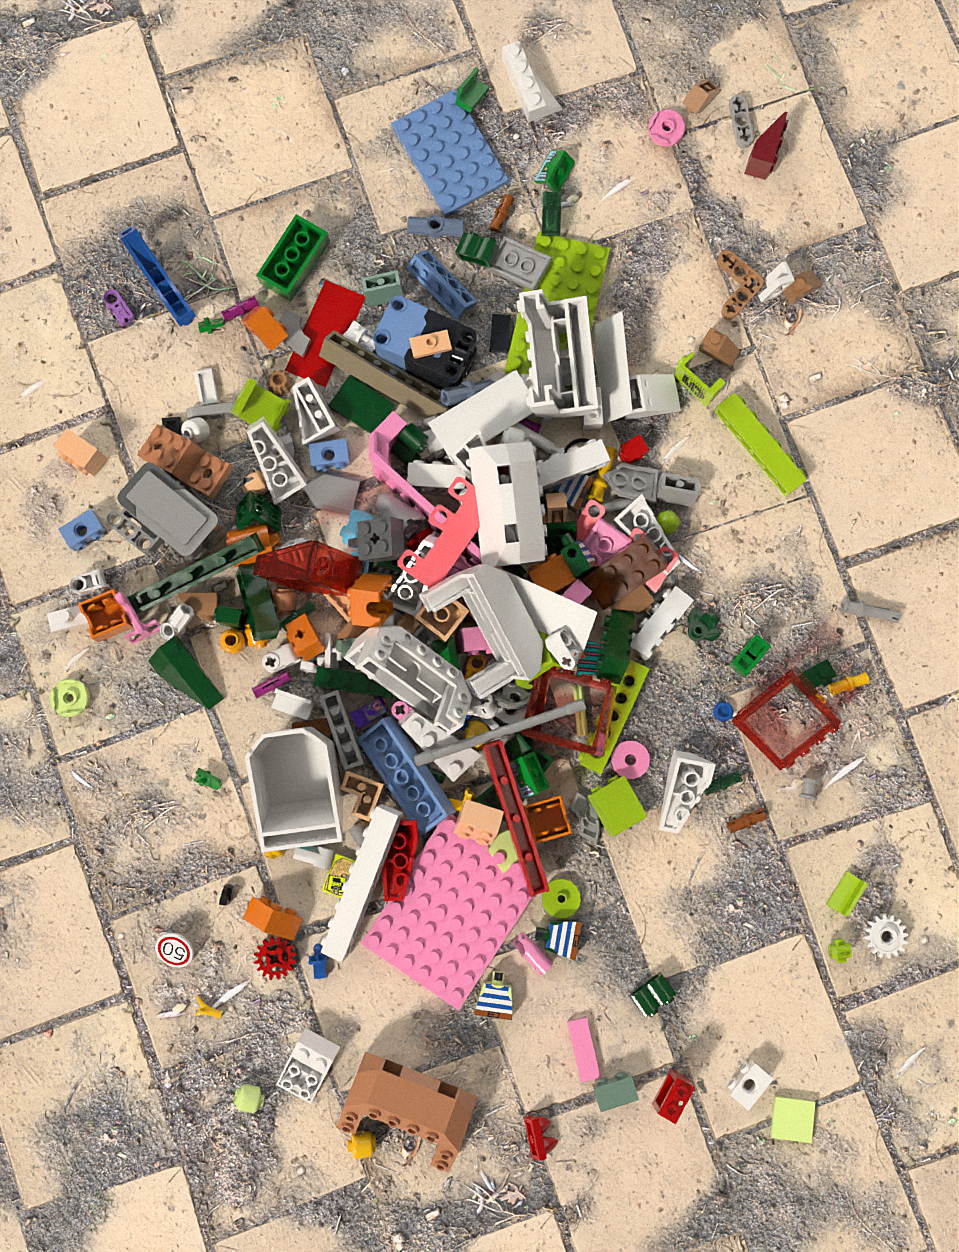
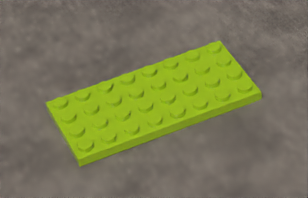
[504,232,610,389]

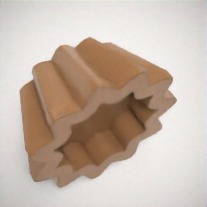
[266,370,293,396]

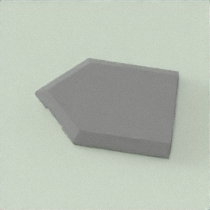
[602,463,659,504]
[303,471,361,515]

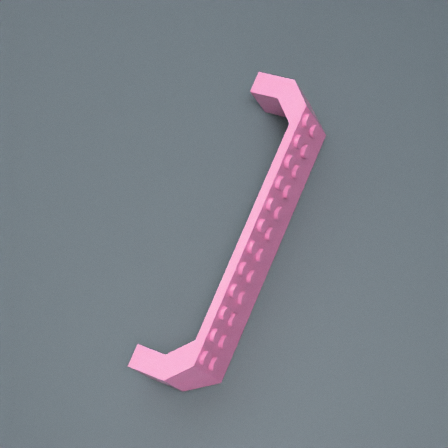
[369,411,592,605]

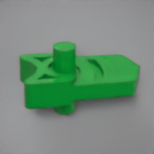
[198,317,226,334]
[193,768,222,790]

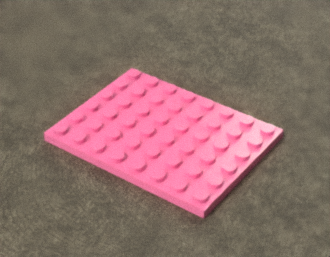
[360,815,532,1010]

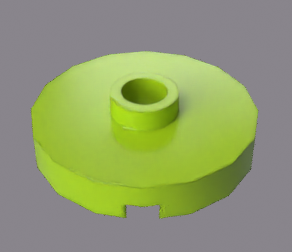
[542,879,581,918]

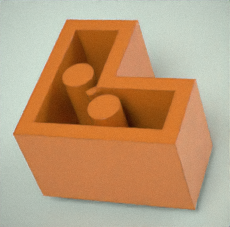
[240,306,289,351]
[243,896,303,941]

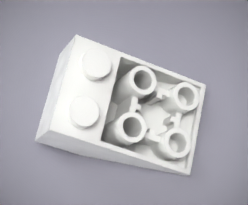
[624,374,681,420]
[276,1028,340,1104]

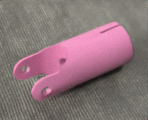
[513,933,553,975]

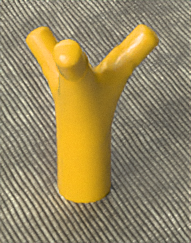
[195,996,223,1019]

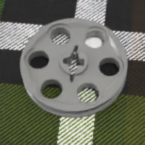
[485,657,540,709]

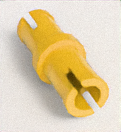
[828,672,869,695]

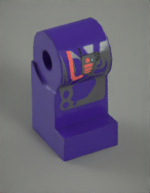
[349,697,389,730]

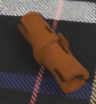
[489,194,515,233]
[726,808,767,834]

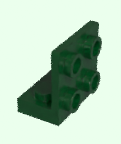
[236,490,281,532]

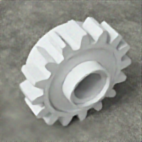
[863,914,908,959]

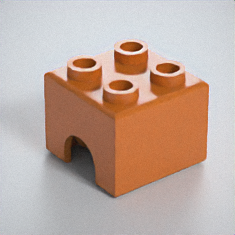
[527,553,576,594]
[347,573,393,627]
[78,589,134,642]
[523,795,572,844]

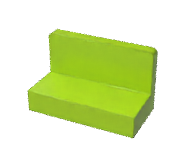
[826,871,868,917]

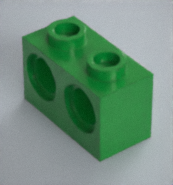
[728,634,771,677]

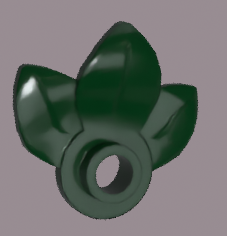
[687,607,721,642]

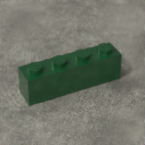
[236,563,281,641]
[314,666,393,699]

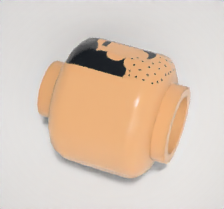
[242,470,269,495]

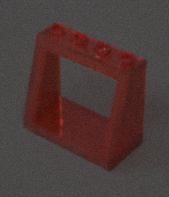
[253,540,363,597]
[732,665,842,771]
[520,666,617,756]

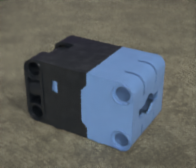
[373,296,477,390]

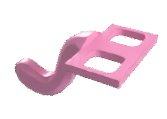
[115,592,161,645]

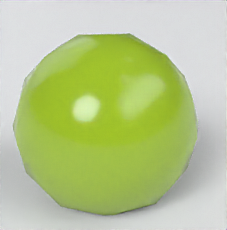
[656,510,680,534]

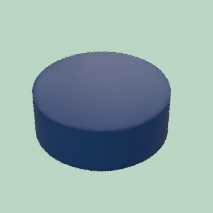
[713,702,733,722]

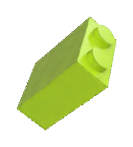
[587,775,648,837]

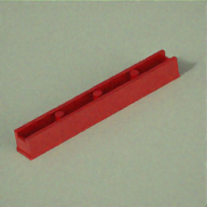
[481,739,550,897]

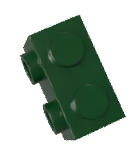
[789,659,837,697]

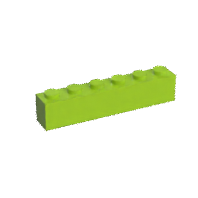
[714,392,807,498]

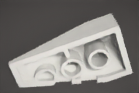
[658,750,716,833]

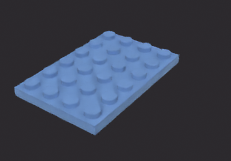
[391,89,509,217]

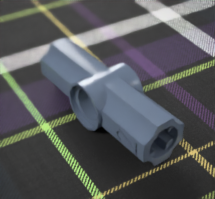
[407,215,464,238]
[441,379,495,406]

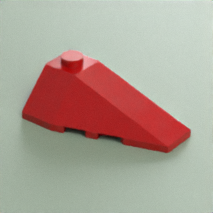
[382,818,419,901]

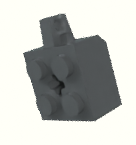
[348,517,405,562]

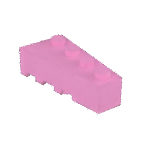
[455,627,539,656]

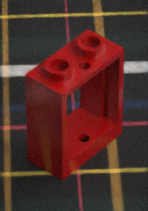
[652,1068,695,1125]

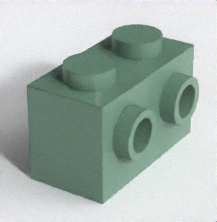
[361,270,404,307]
[592,1071,639,1112]

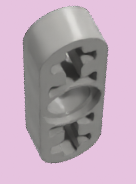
[729,94,754,148]
[186,402,235,420]

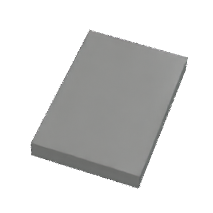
[486,236,553,291]

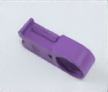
[103,289,135,327]

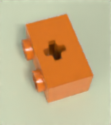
[285,613,326,662]

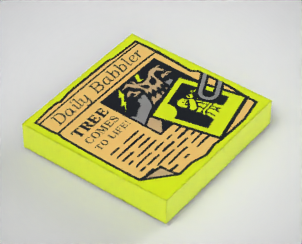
[321,853,355,898]

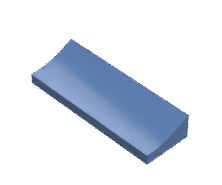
[357,715,457,837]

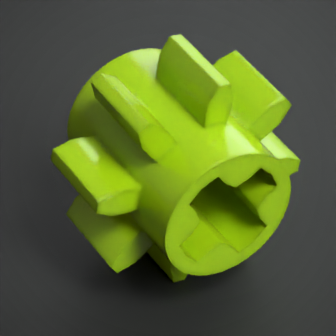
[828,938,852,964]

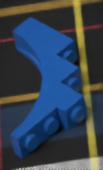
[118,225,196,327]

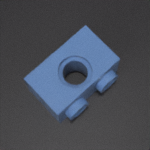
[308,439,351,472]
[58,509,108,551]

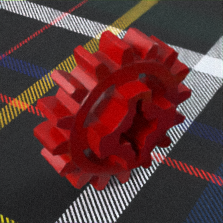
[254,936,297,980]

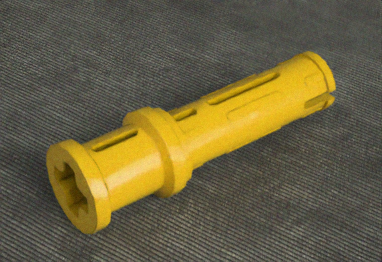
[587,446,617,504]

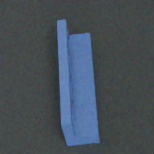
[407,249,478,320]

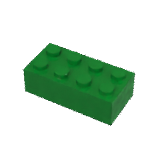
[256,214,330,302]

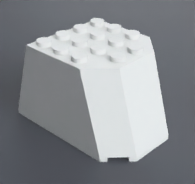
[245,727,343,852]

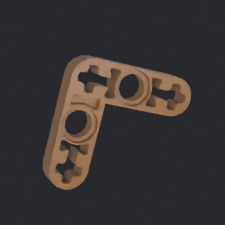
[717,250,764,320]

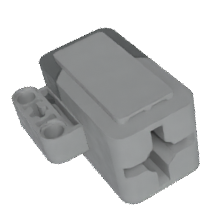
[106,462,227,564]

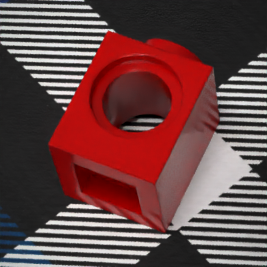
[618,434,649,464]

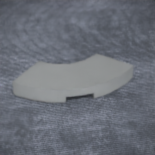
[281,309,311,357]
[569,791,600,843]

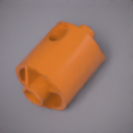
[226,523,281,567]

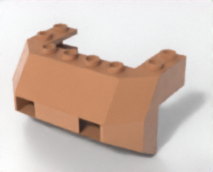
[336,1052,477,1173]

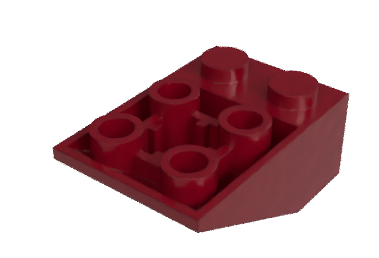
[744,111,789,180]

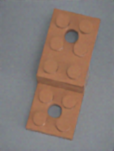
[137,424,234,499]

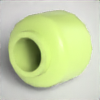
[233,1084,264,1113]

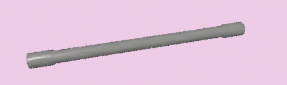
[414,698,586,767]

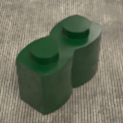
[455,232,500,268]
[391,422,429,467]
[213,604,247,631]
[629,972,676,1017]

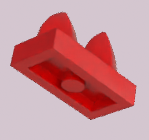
[523,1115,559,1161]

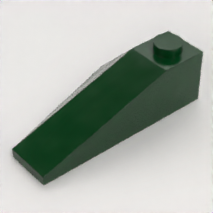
[148,636,225,710]

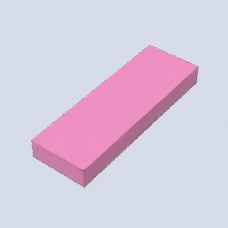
[567,1017,600,1082]

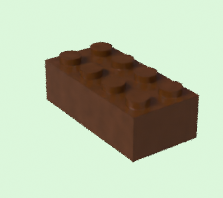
[581,532,669,611]

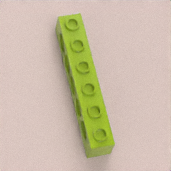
[578,660,650,775]

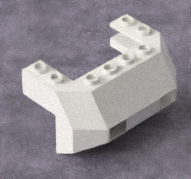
[517,289,598,418]
[468,442,548,567]
[419,564,543,699]
[344,626,472,736]

